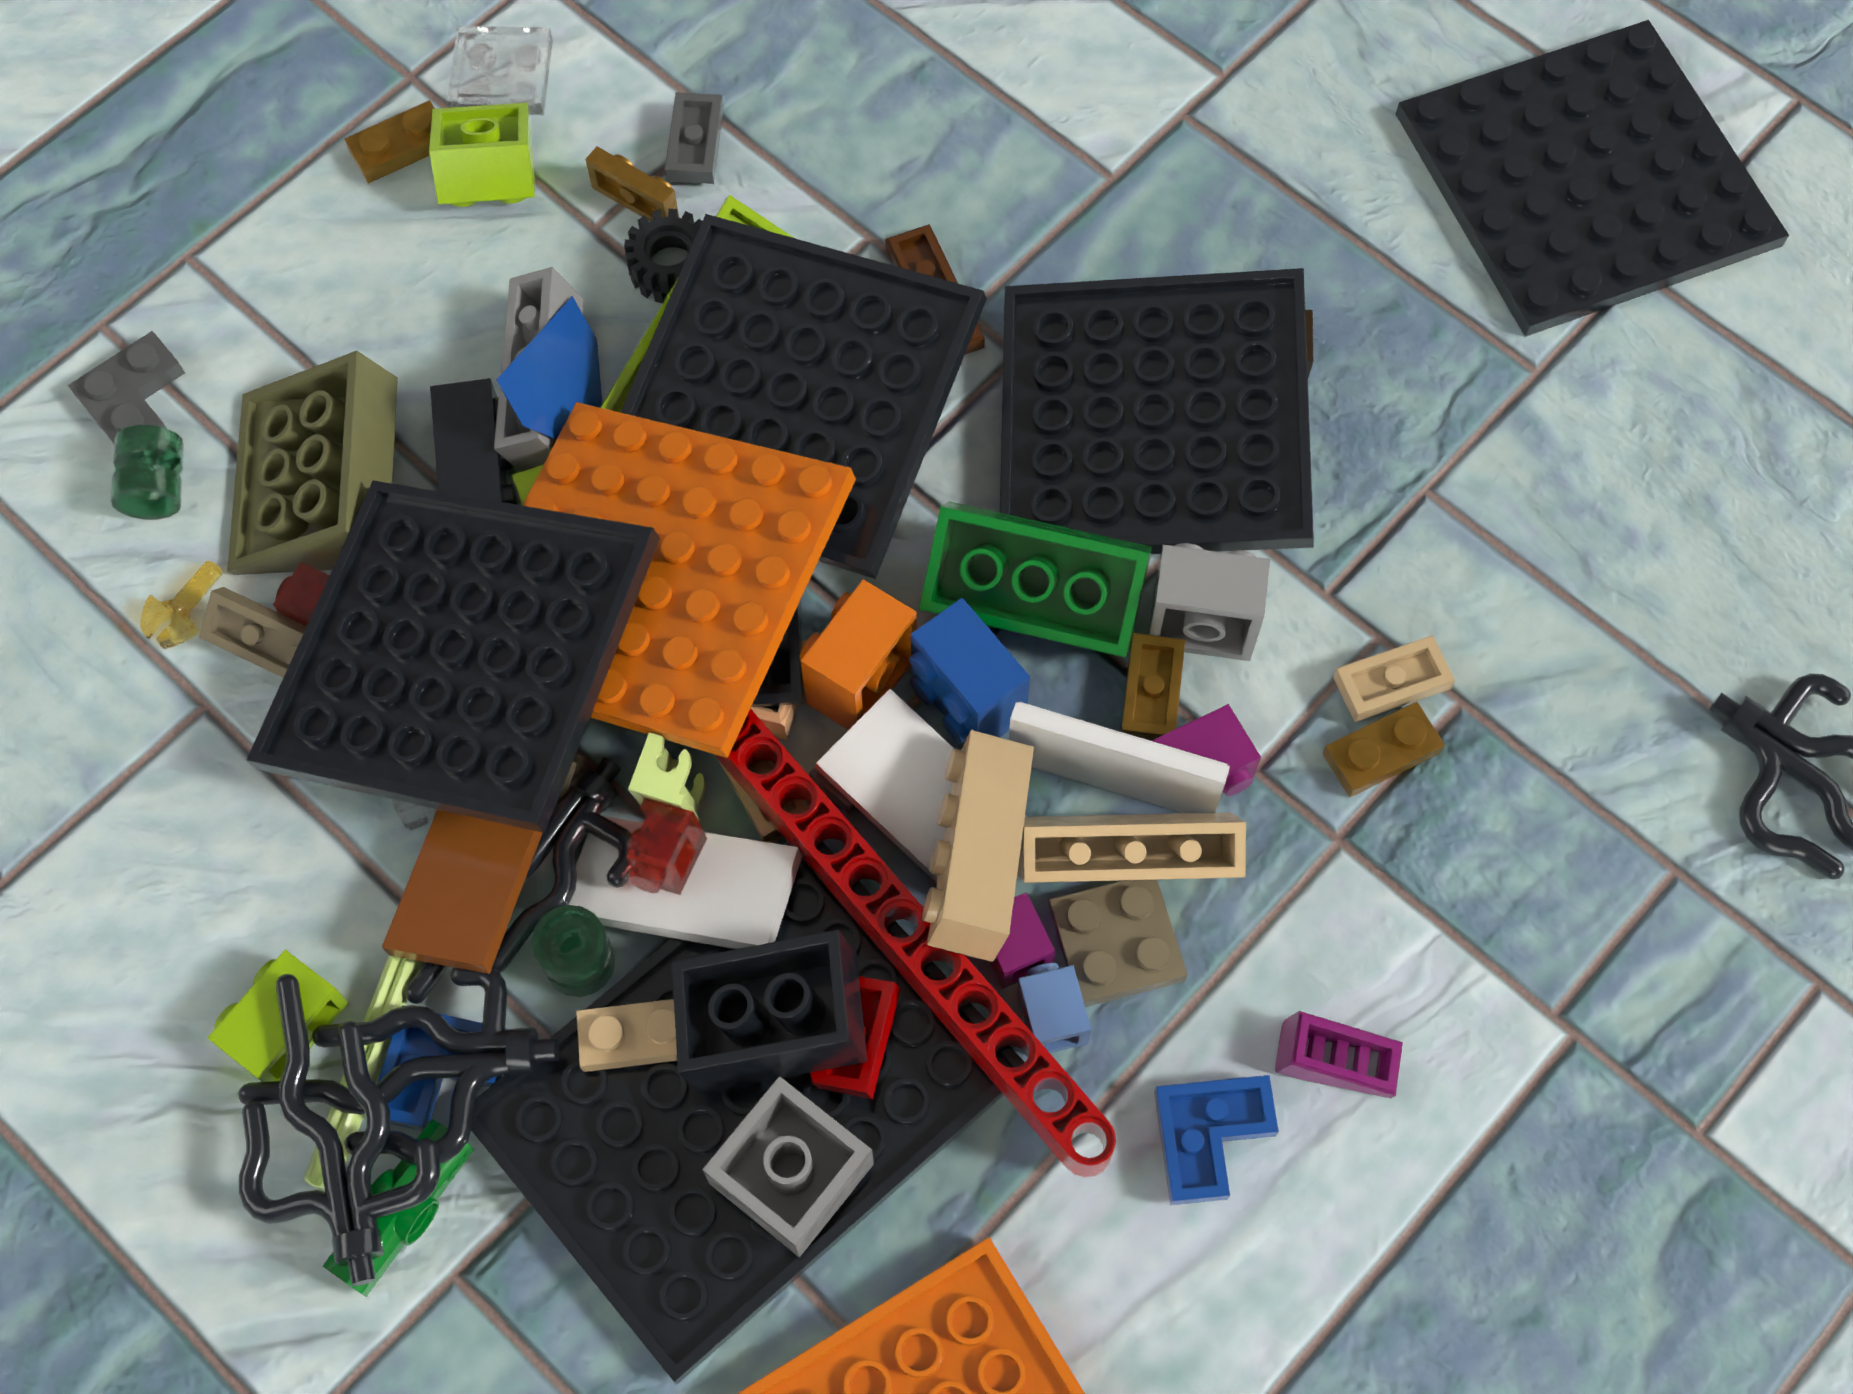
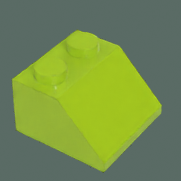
[429,102,535,207]

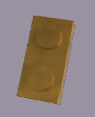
[344,100,435,184]
[585,146,679,221]
[1121,633,1186,741]
[1322,701,1445,798]

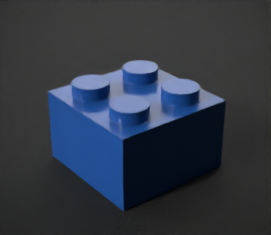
[909,598,1030,744]

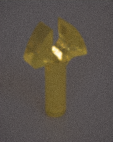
[140,561,222,649]

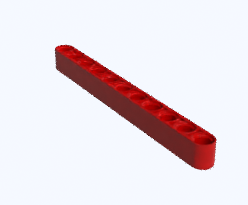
[714,708,1116,1177]

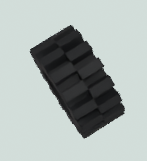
[624,209,702,303]

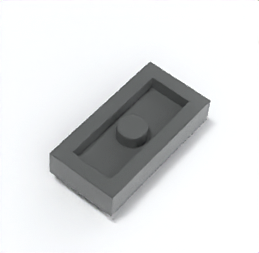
[665,92,724,184]

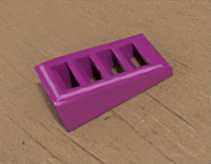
[1275,1011,1403,1098]

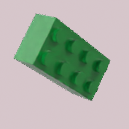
[919,501,1153,657]

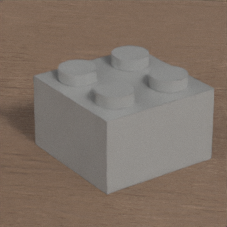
[1148,543,1270,661]
[703,1076,874,1257]

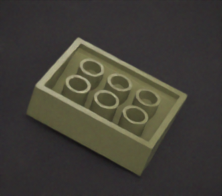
[227,350,398,575]

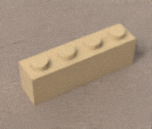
[922,730,1034,962]
[1017,812,1246,883]

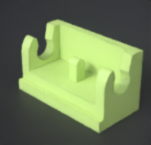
[628,732,706,829]

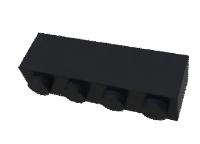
[430,378,518,505]

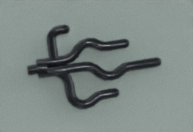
[1709,673,1853,879]
[405,757,641,1004]
[238,968,560,1166]
[239,974,440,1286]

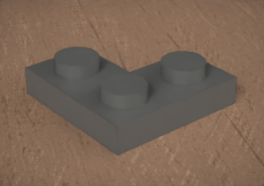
[68,331,185,461]

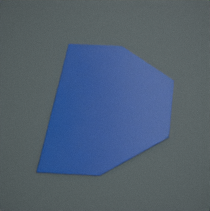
[496,296,602,440]

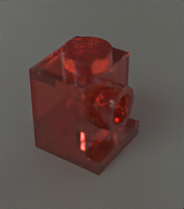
[626,798,707,895]

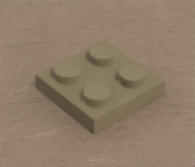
[1049,880,1188,1007]

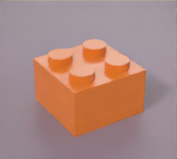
[800,579,917,730]

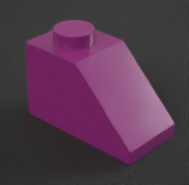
[1152,704,1261,797]

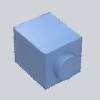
[1017,963,1091,1053]

